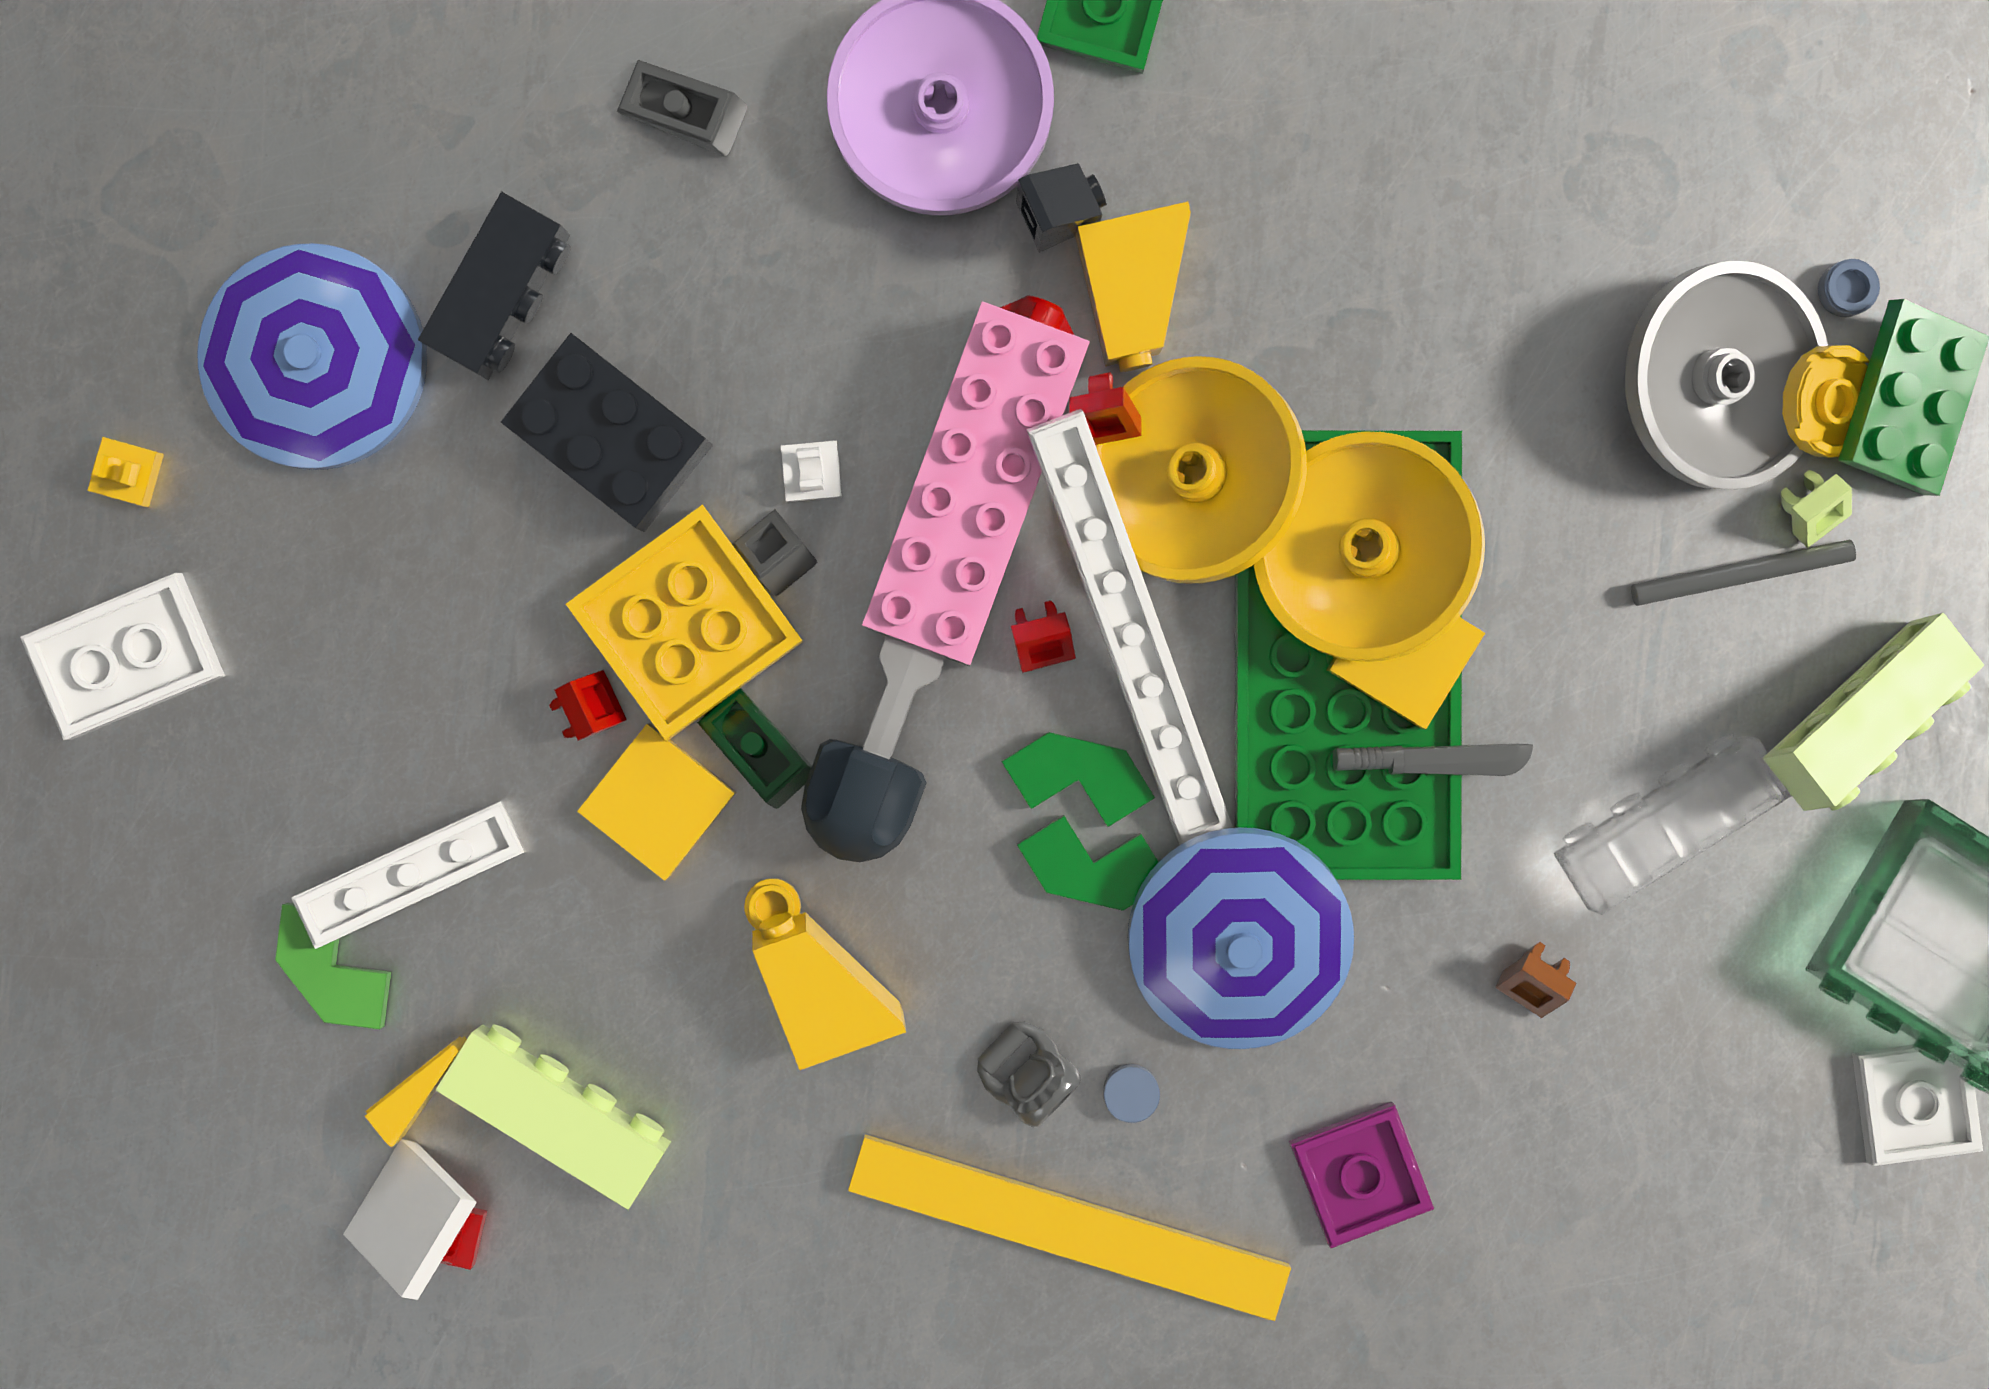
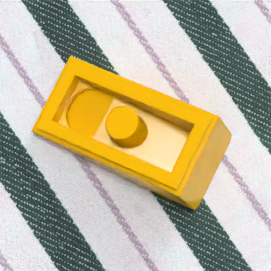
[365,1036,467,1147]

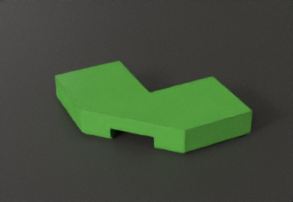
[275,903,391,1029]

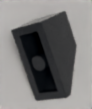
[1016,163,1107,253]

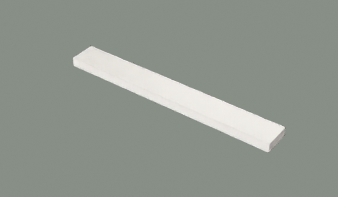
[1026,409,1233,845]

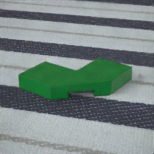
[1001,732,1155,827]
[1017,815,1158,911]

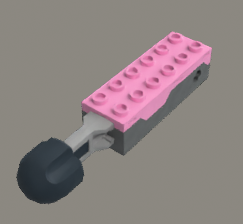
[801,295,1090,863]

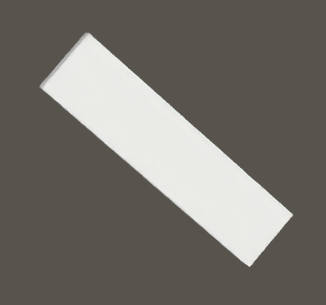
[291,801,526,949]

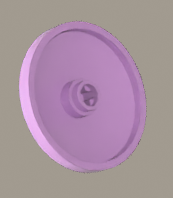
[827,0,1054,215]

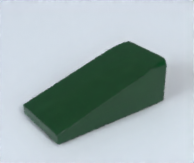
[697,688,812,809]

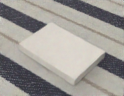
[20,573,225,741]

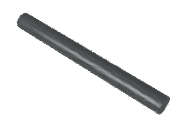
[1631,539,1856,606]

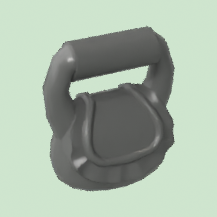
[977,1021,1081,1127]

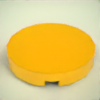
[1782,345,1869,457]

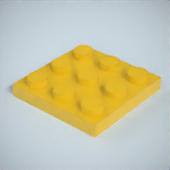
[566,504,803,741]

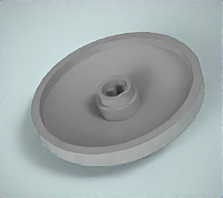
[1625,261,1828,490]

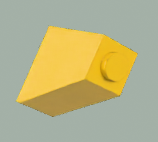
[1075,201,1191,372]
[752,912,906,1070]

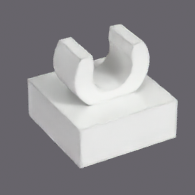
[781,440,843,503]

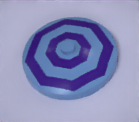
[197,243,427,470]
[1127,827,1354,1049]

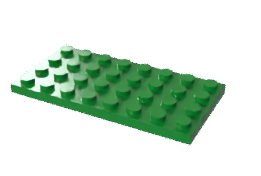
[1235,430,1462,880]

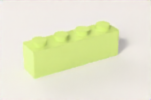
[1763,613,1984,811]
[436,1024,671,1210]

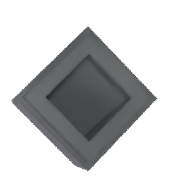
[732,509,817,596]

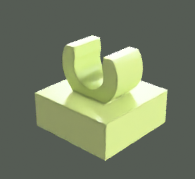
[1781,470,1852,548]

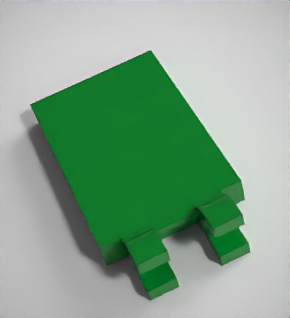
[1037,0,1163,74]

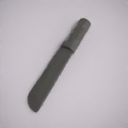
[1333,743,1533,776]

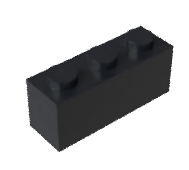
[418,191,570,380]

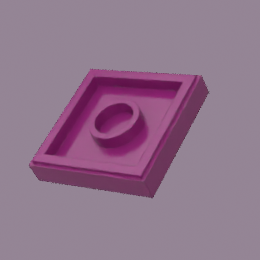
[1289,1102,1434,1249]

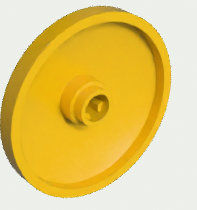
[1095,356,1307,584]
[1253,432,1485,662]

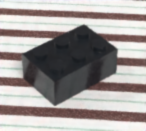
[501,333,713,532]

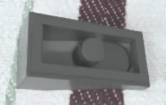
[617,60,747,156]

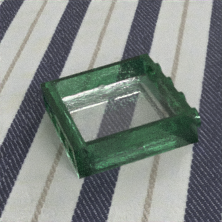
[1805,799,1989,1094]

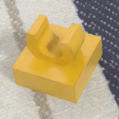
[87,437,164,507]

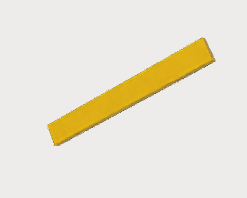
[848,1134,1291,1321]

